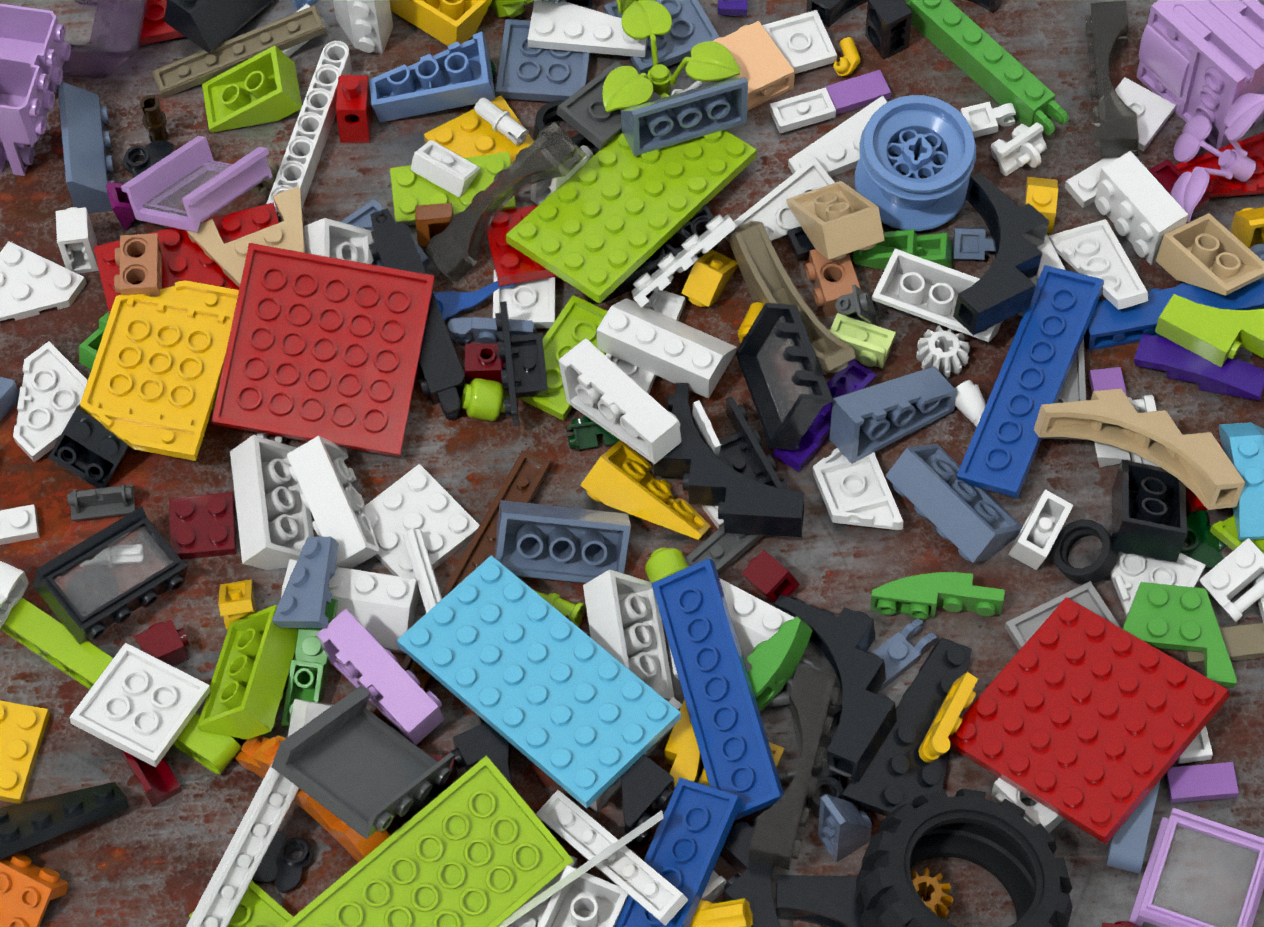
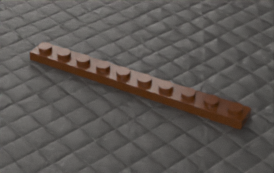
[373,450,551,729]

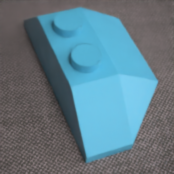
[1218,422,1264,541]

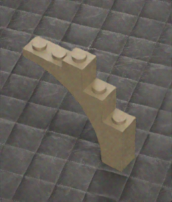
[727,221,856,375]

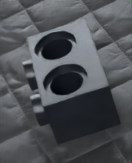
[865,0,912,60]

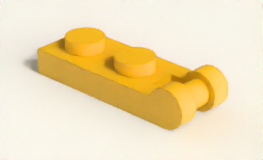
[918,672,978,763]

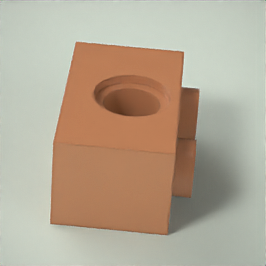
[805,249,861,317]

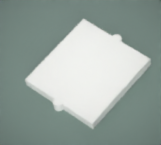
[692,400,721,458]

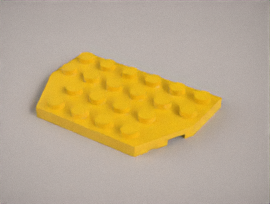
[80,280,239,461]

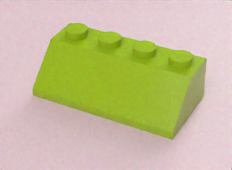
[197,604,299,740]

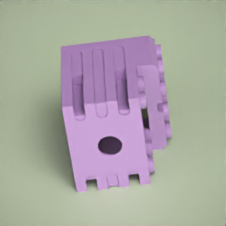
[1136,0,1264,149]
[0,4,71,176]

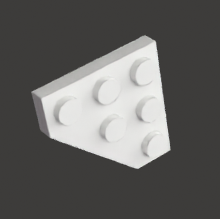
[0,241,87,321]
[13,341,88,462]
[1110,533,1206,617]

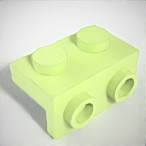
[829,313,896,369]

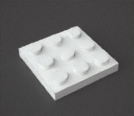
[360,464,480,579]
[70,643,210,767]

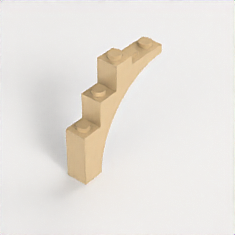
[1034,389,1245,510]

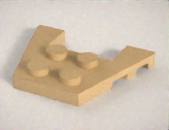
[187,186,305,288]

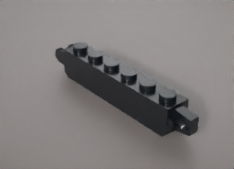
[368,208,466,421]

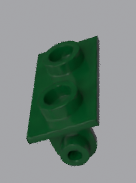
[566,417,624,451]

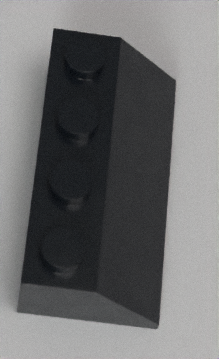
[164,0,275,54]

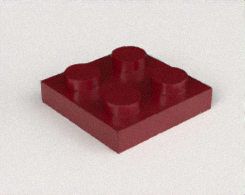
[169,492,237,560]

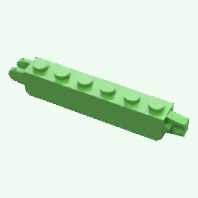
[904,0,1069,135]

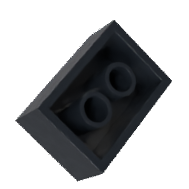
[1112,459,1187,563]

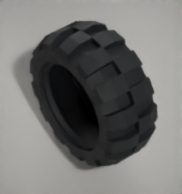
[856,788,1073,927]

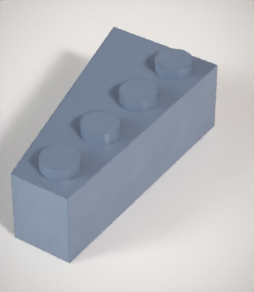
[829,367,957,464]

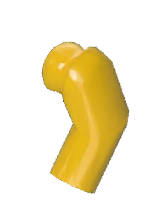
[833,37,861,76]

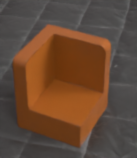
[415,203,454,247]

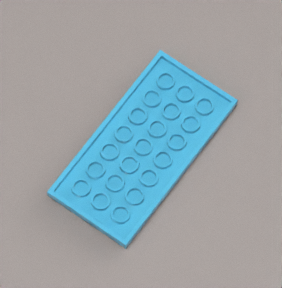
[397,555,681,809]

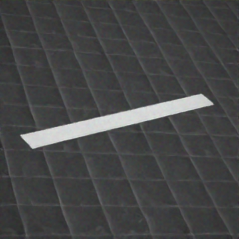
[497,810,664,927]

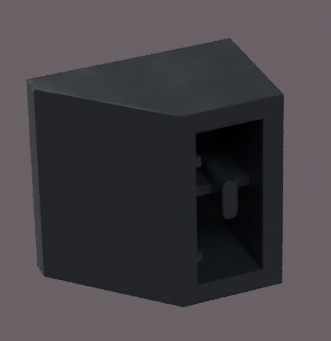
[48,404,131,488]
[621,754,675,851]

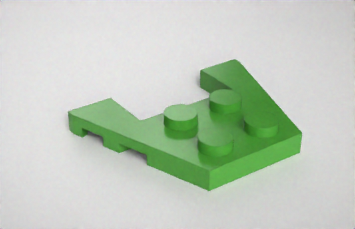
[1122,582,1237,688]

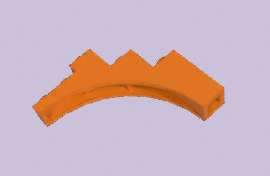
[235,735,390,862]

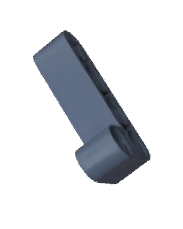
[1106,779,1161,874]

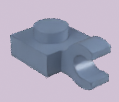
[953,227,995,260]

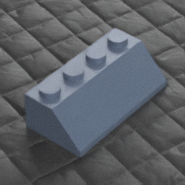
[621,77,748,156]
[58,82,115,214]
[885,443,1023,563]
[494,500,631,583]

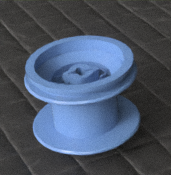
[855,95,976,231]

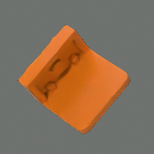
[0,853,70,927]

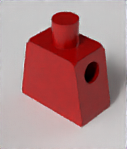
[336,75,372,143]

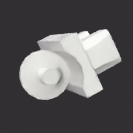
[991,122,1047,176]

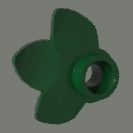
[1180,510,1226,569]

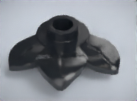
[123,140,174,178]
[252,831,313,893]

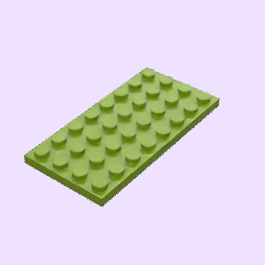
[506,93,757,304]
[282,755,574,927]

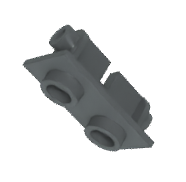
[835,285,879,326]
[67,483,135,521]

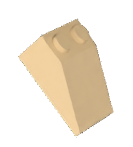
[786,181,885,260]
[1156,213,1264,296]

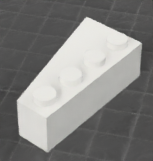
[558,338,682,464]
[287,436,380,569]

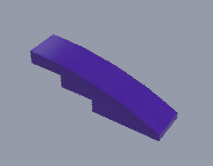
[1134,334,1264,401]
[773,359,877,472]

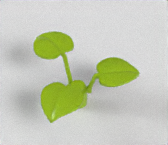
[602,0,740,113]

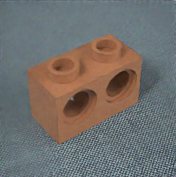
[114,233,162,297]

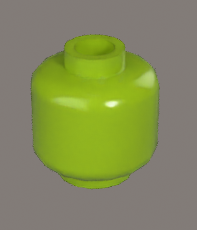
[461,378,509,422]
[645,547,689,583]

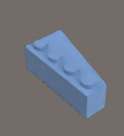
[369,31,496,123]

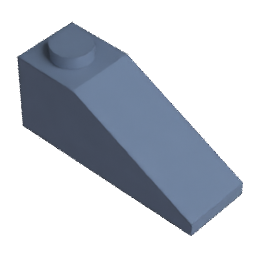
[817,794,872,862]

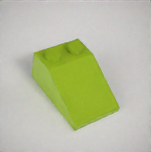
[202,45,302,133]

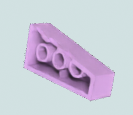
[316,609,444,745]

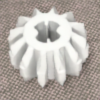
[916,325,970,379]

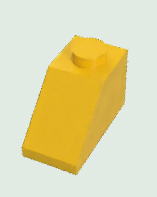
[1024,177,1058,234]
[681,250,738,307]

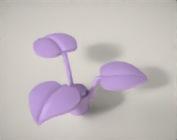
[1170,93,1264,222]

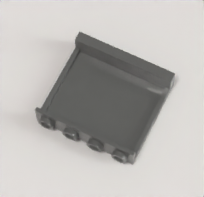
[271,686,454,839]

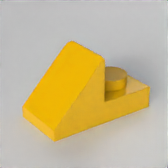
[218,579,256,630]

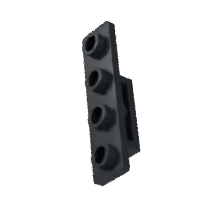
[495,301,548,426]
[719,396,790,490]

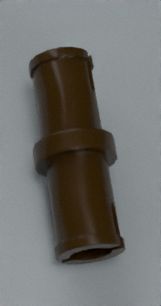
[140,95,169,142]

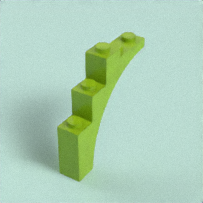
[1155,294,1264,367]

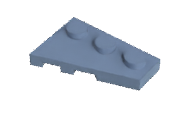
[272,536,339,628]

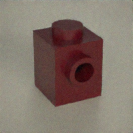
[465,343,507,384]
[742,550,800,605]
[135,620,190,667]

